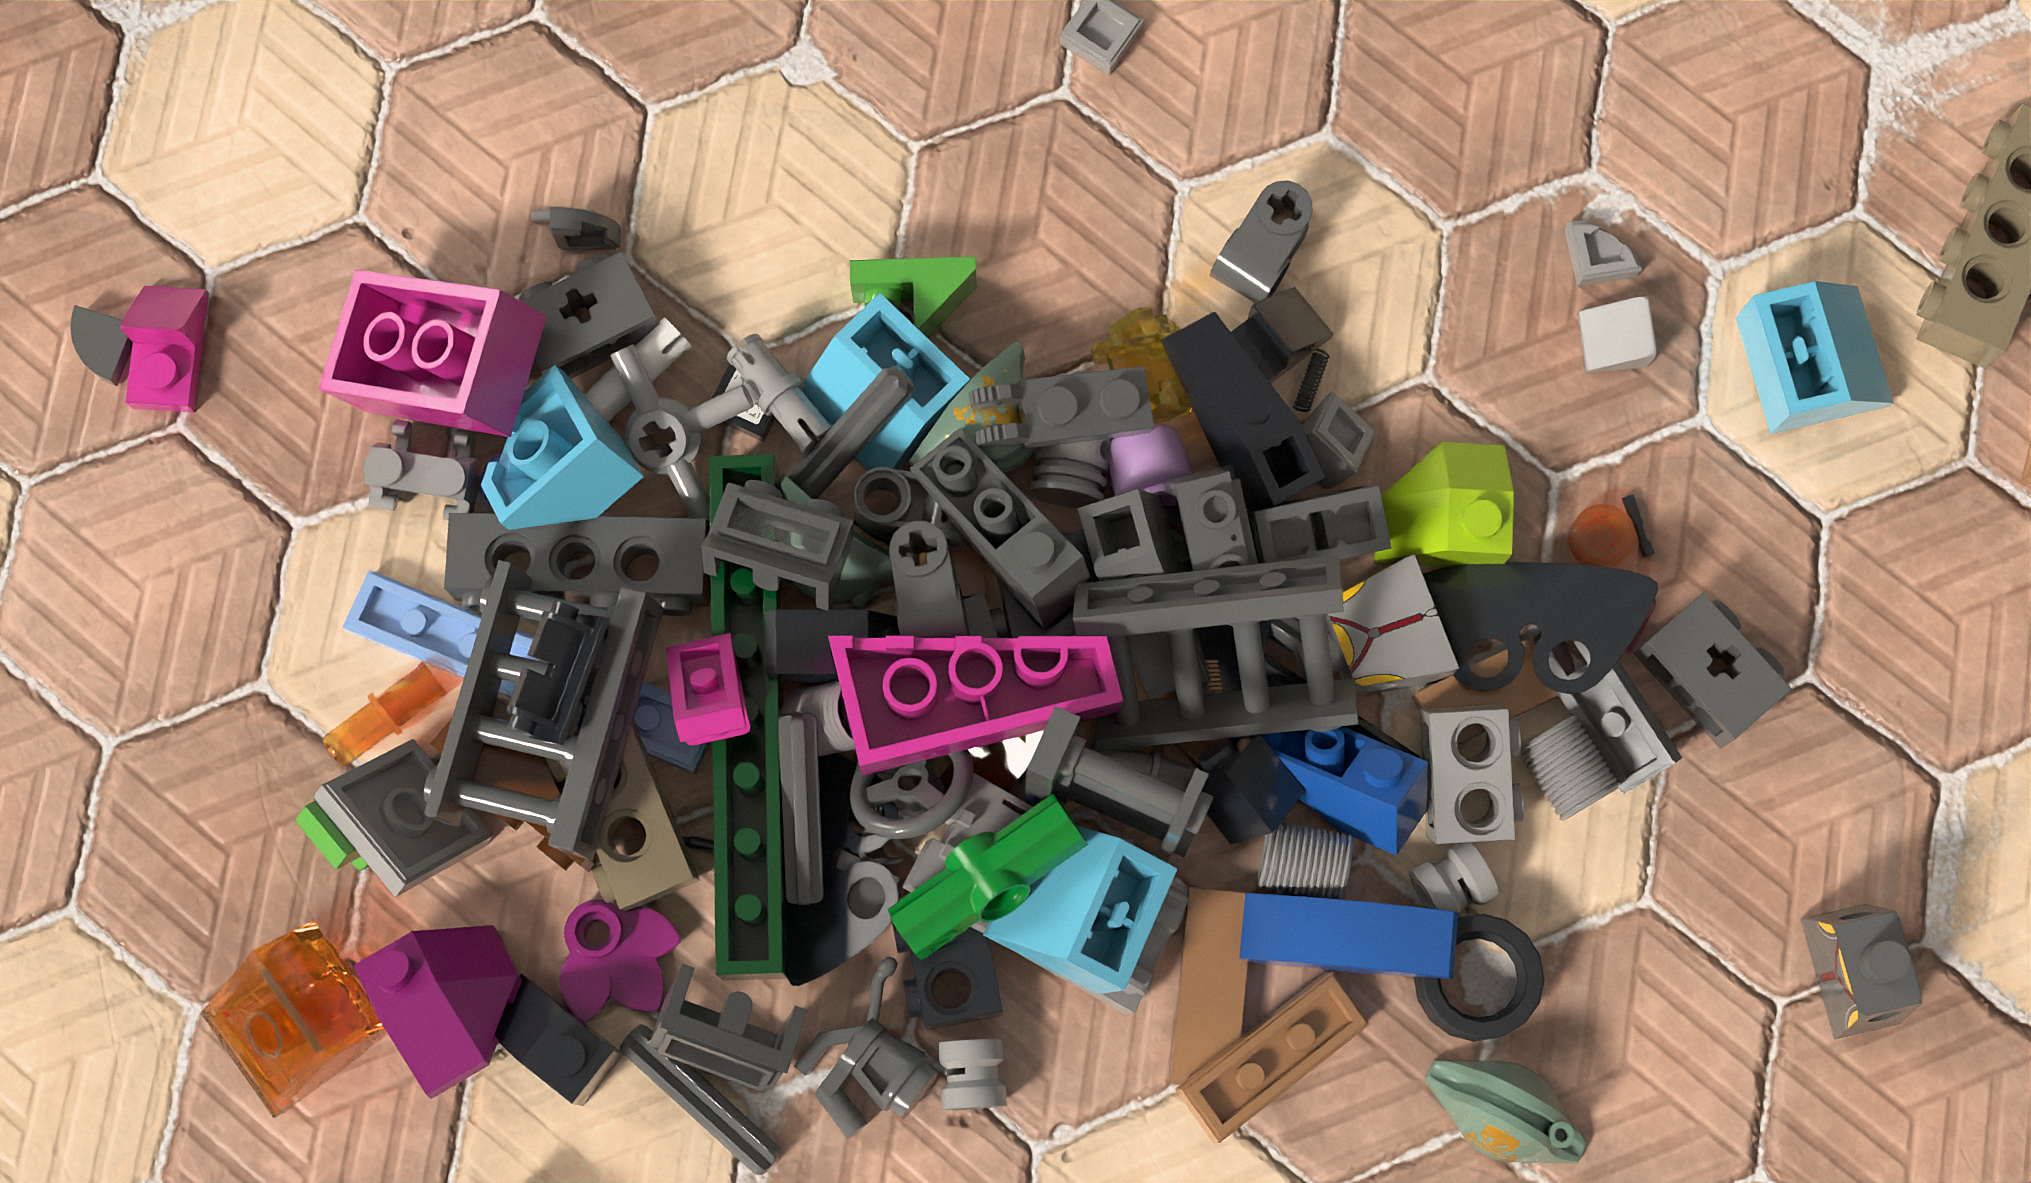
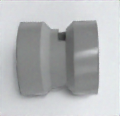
[1409,842,1499,918]
[939,1039,1007,1110]

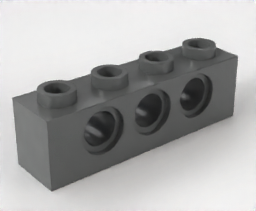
[444,513,710,616]

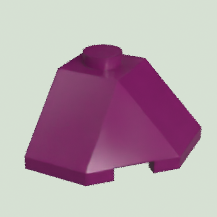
[354,925,522,1099]

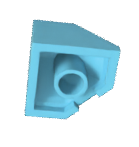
[481,364,644,530]

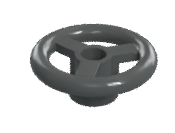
[850,749,974,839]

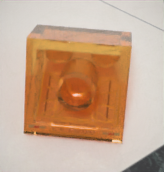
[200,920,385,1118]

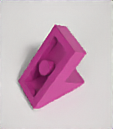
[120,286,209,413]
[666,633,750,746]

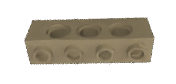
[1916,103,2031,369]
[538,660,700,911]

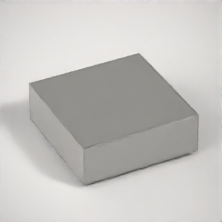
[1059,0,1144,76]

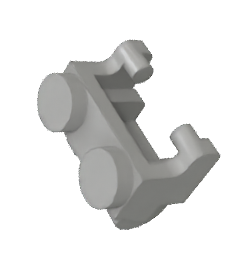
[364,419,480,520]

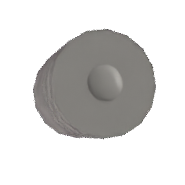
[1029,438,1113,509]

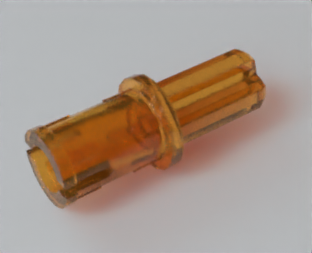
[323,661,447,766]

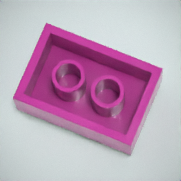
[318,269,547,437]

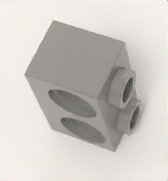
[1420,704,1524,844]

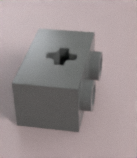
[519,251,658,379]
[1633,593,1792,749]

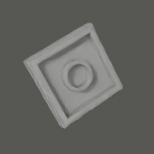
[313,739,494,897]

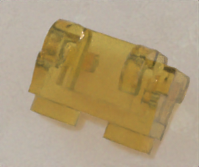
[1090,307,1194,423]

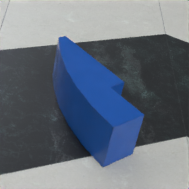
[1239,893,1458,979]

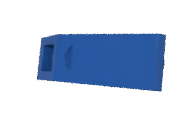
[1230,726,1428,856]

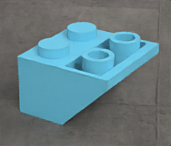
[1735,281,1894,435]
[803,293,970,471]
[983,826,1177,994]

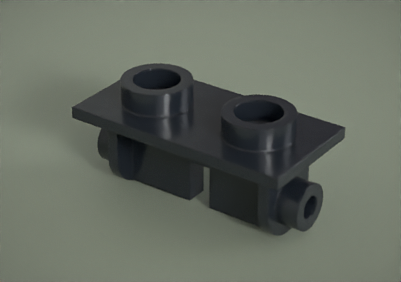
[505,601,610,746]

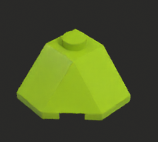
[1373,442,1514,567]

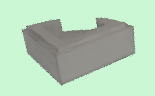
[1564,221,1642,287]

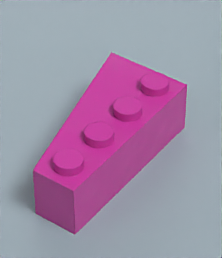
[828,636,1123,775]

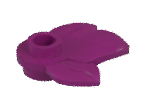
[559,900,681,1023]

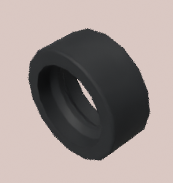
[1413,914,1545,1042]

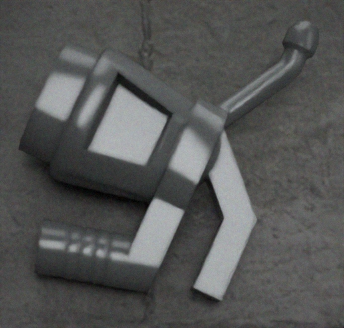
[794,956,939,1140]

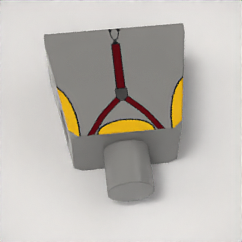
[1294,555,1459,696]

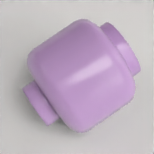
[1108,423,1193,506]

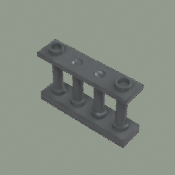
[1073,555,1358,752]
[424,560,664,860]
[1025,706,1214,863]

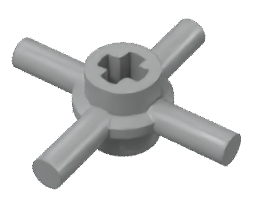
[610,344,754,521]

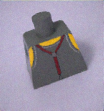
[1800,904,1922,1040]

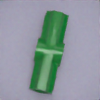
[887,794,1088,960]

